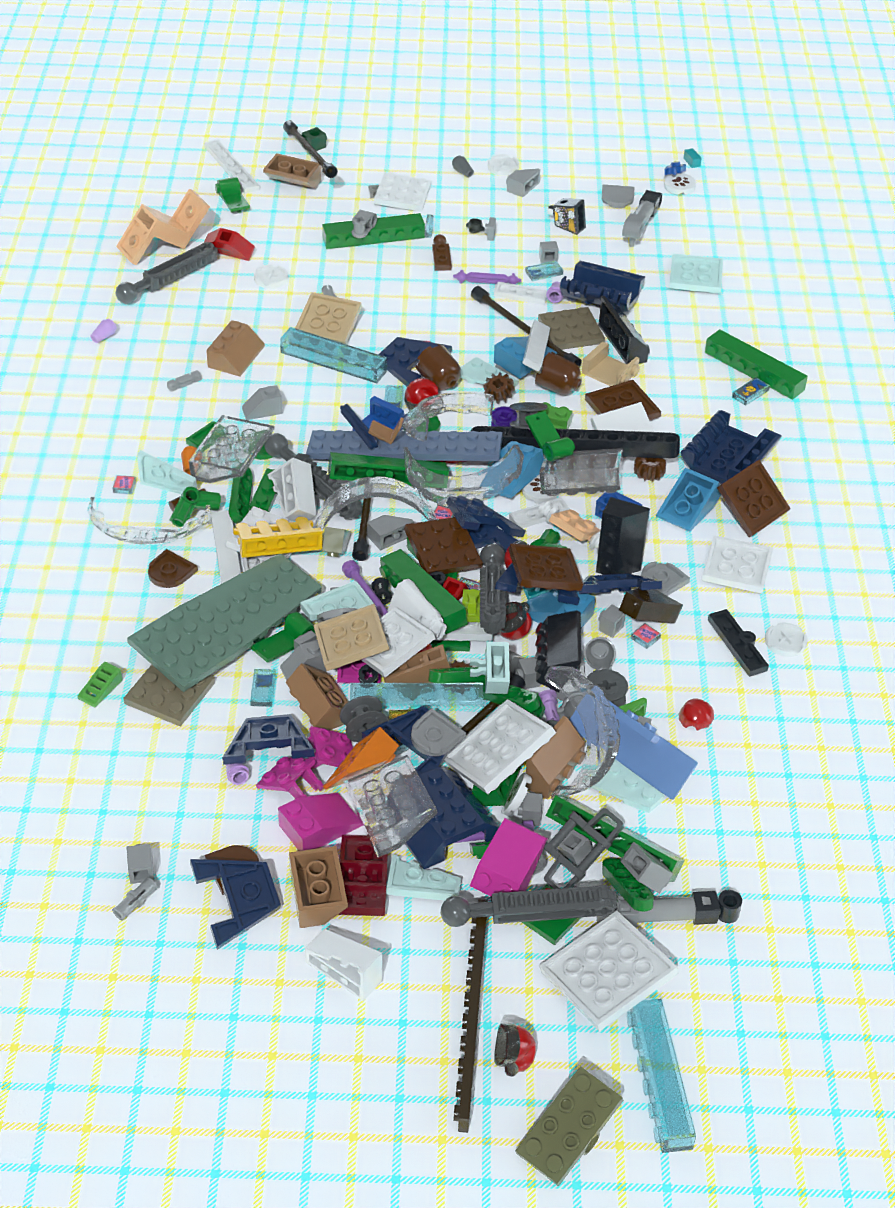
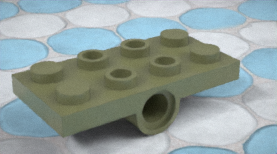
[515,1066,624,1187]

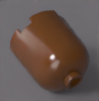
[415,344,461,390]
[535,352,582,396]

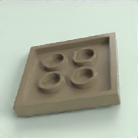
[538,307,605,350]
[123,664,215,727]

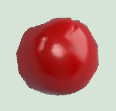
[678,698,714,731]

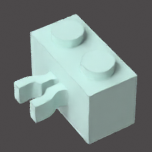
[470,642,510,694]

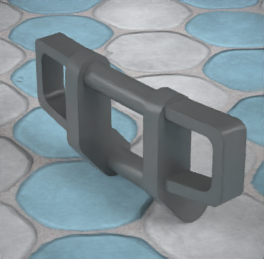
[544,808,624,889]

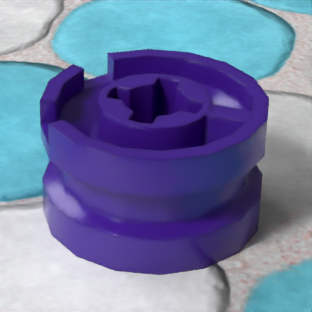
[491,406,518,427]

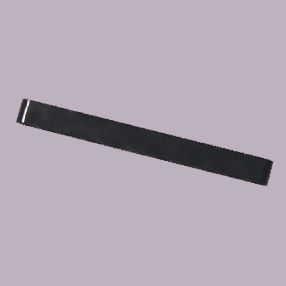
[470,426,680,459]

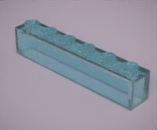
[280,327,387,384]
[350,683,485,707]
[626,998,696,1153]

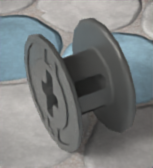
[509,402,548,429]
[585,669,628,707]
[339,695,388,742]

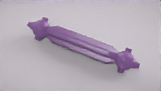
[453,269,522,284]

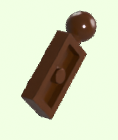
[432,234,452,271]

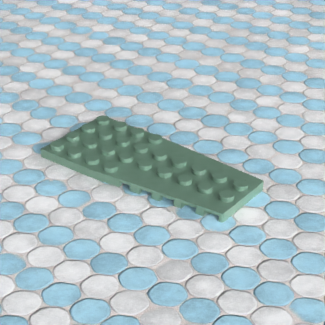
[127,554,322,692]

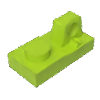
[462,589,480,622]

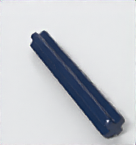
[340,404,378,449]

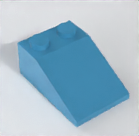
[494,336,557,379]
[480,441,546,498]
[656,467,721,532]
[519,589,595,629]

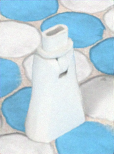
[387,579,447,640]

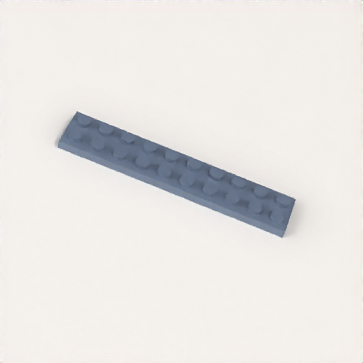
[306,430,503,461]

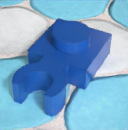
[664,161,686,175]

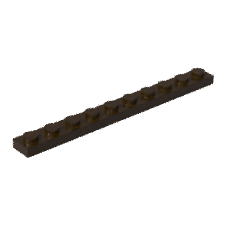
[453,899,488,1133]

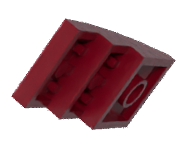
[338,835,389,916]

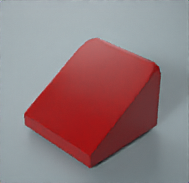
[442,577,468,600]

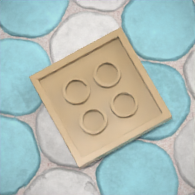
[294,292,362,346]
[313,604,389,671]

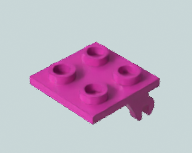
[307,726,353,770]
[256,757,324,799]

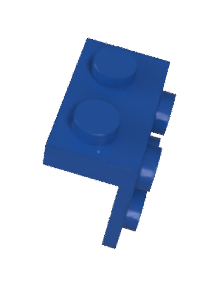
[352,396,404,431]

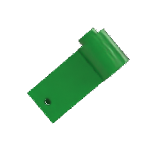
[215,176,250,213]
[524,411,575,461]
[251,612,316,663]

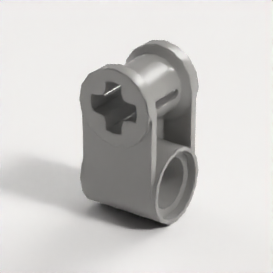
[352,209,377,238]

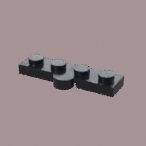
[708,609,769,677]

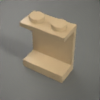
[582,342,640,386]

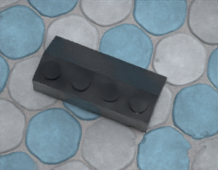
[598,296,650,364]
[596,497,650,575]
[535,610,582,693]

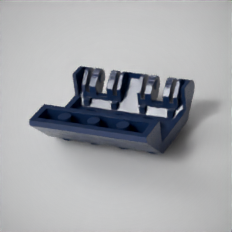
[560,260,646,312]
[680,410,782,484]
[380,767,500,869]

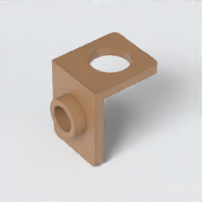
[368,417,404,444]

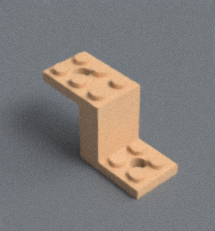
[116,188,210,265]

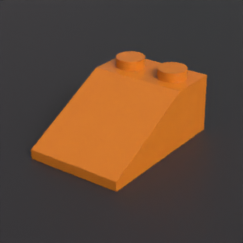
[322,727,399,790]

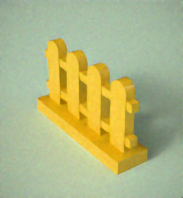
[233,517,322,558]

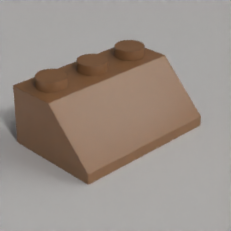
[263,153,321,188]
[206,320,265,377]
[285,663,349,730]
[525,716,586,800]
[289,846,348,928]

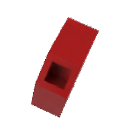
[204,228,255,261]

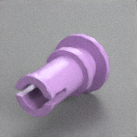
[538,690,559,722]

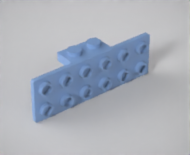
[569,689,698,800]

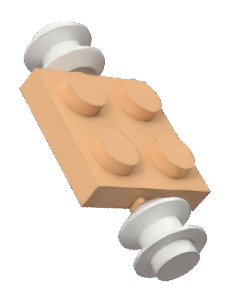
[538,500,600,554]

